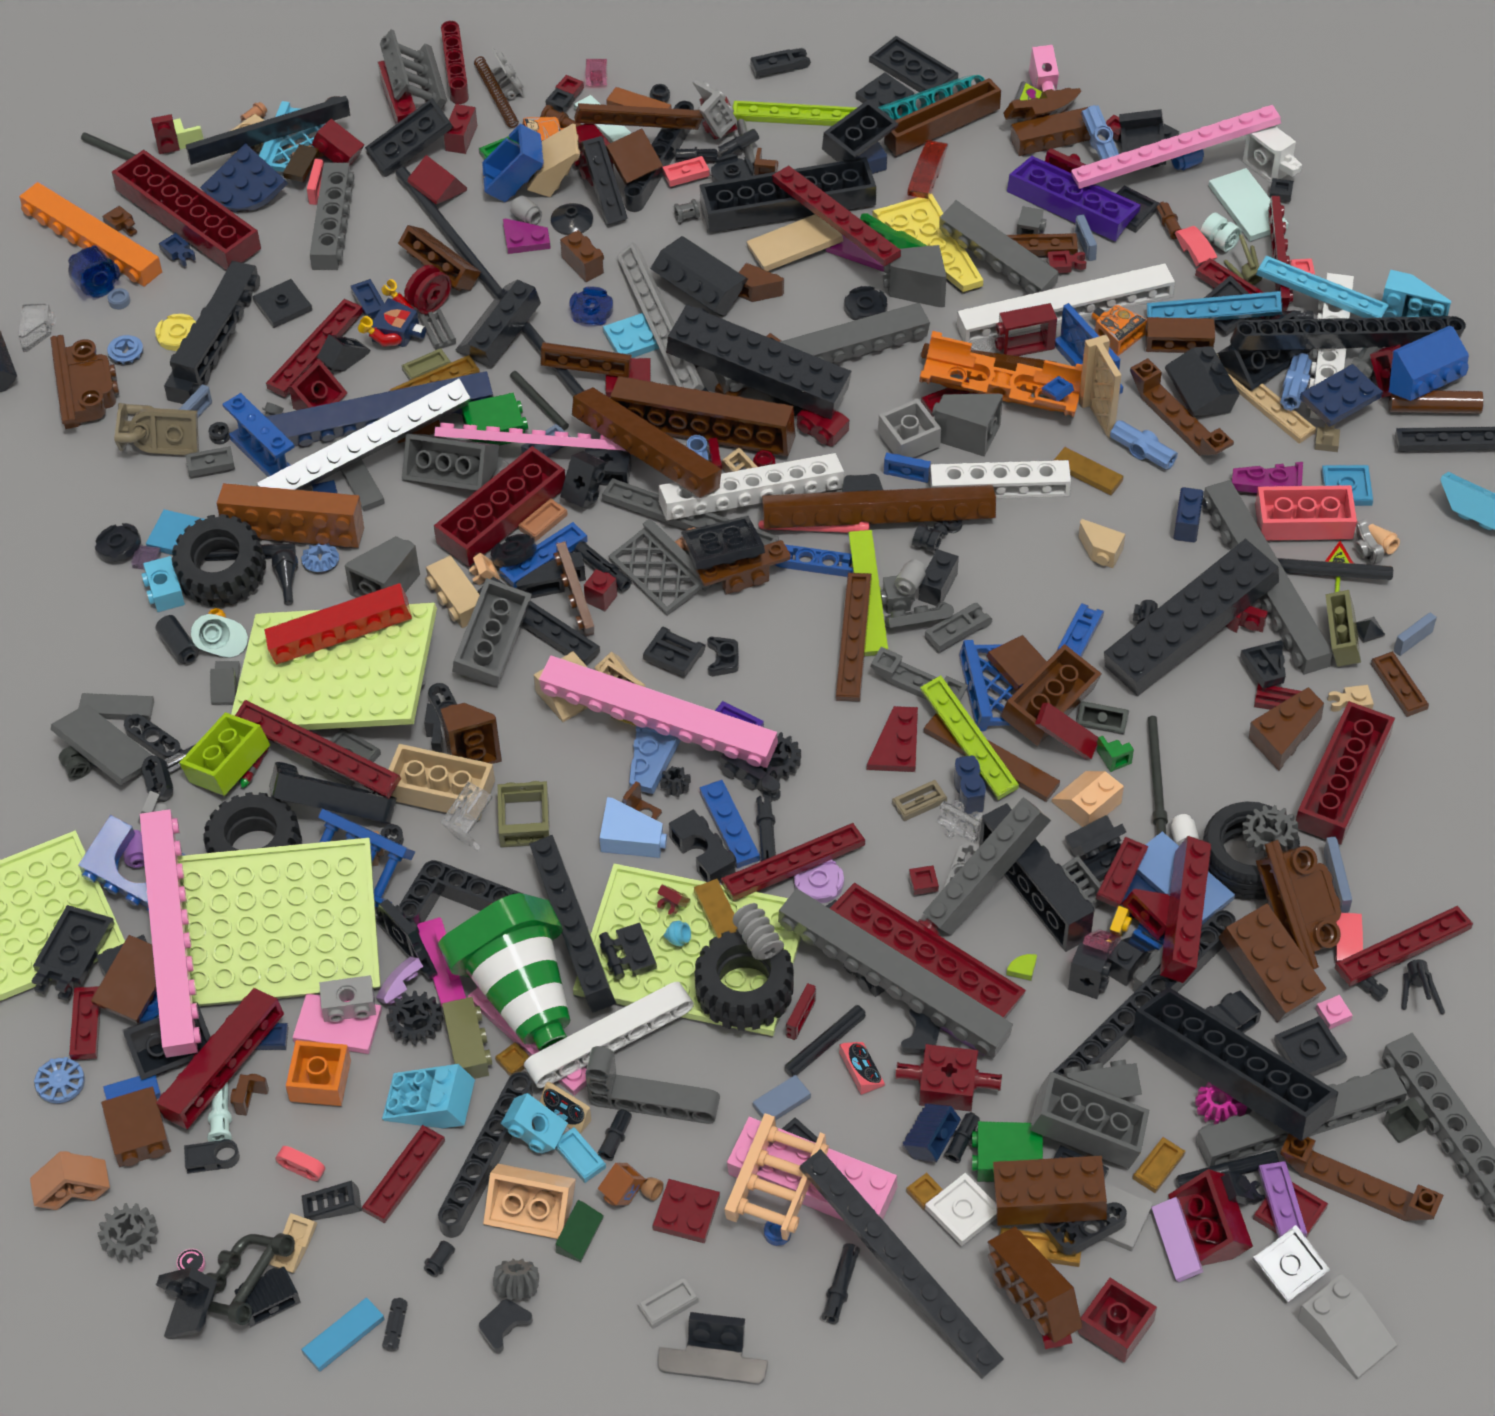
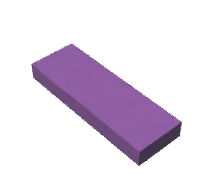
[1258,1161,1307,1238]

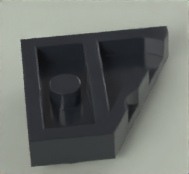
[1240,640,1286,688]

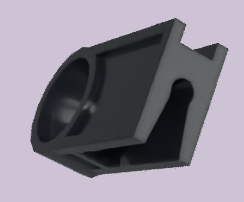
[184,1139,240,1174]

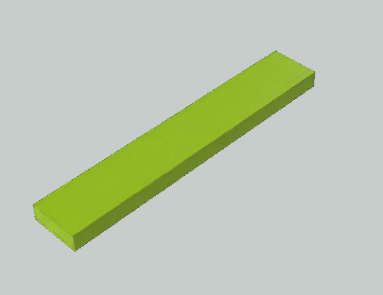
[733,101,857,126]
[848,530,888,656]
[920,675,1019,800]

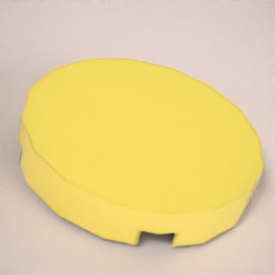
[155,314,196,351]

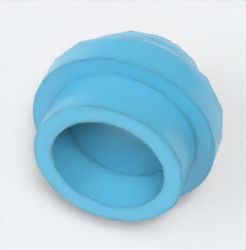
[664,921,691,946]

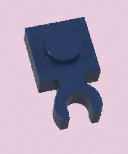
[159,233,196,266]

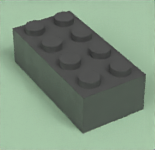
[452,578,531,687]
[1030,1072,1150,1169]

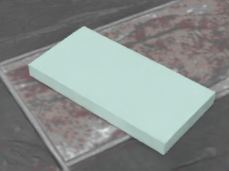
[1208,168,1289,241]

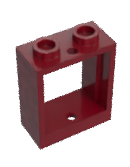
[995,303,1057,356]

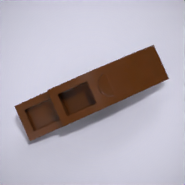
[1003,88,1081,121]

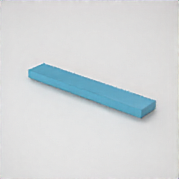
[1256,256,1389,318]

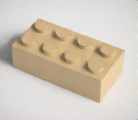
[388,744,495,820]

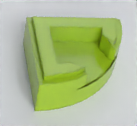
[1006,954,1037,980]

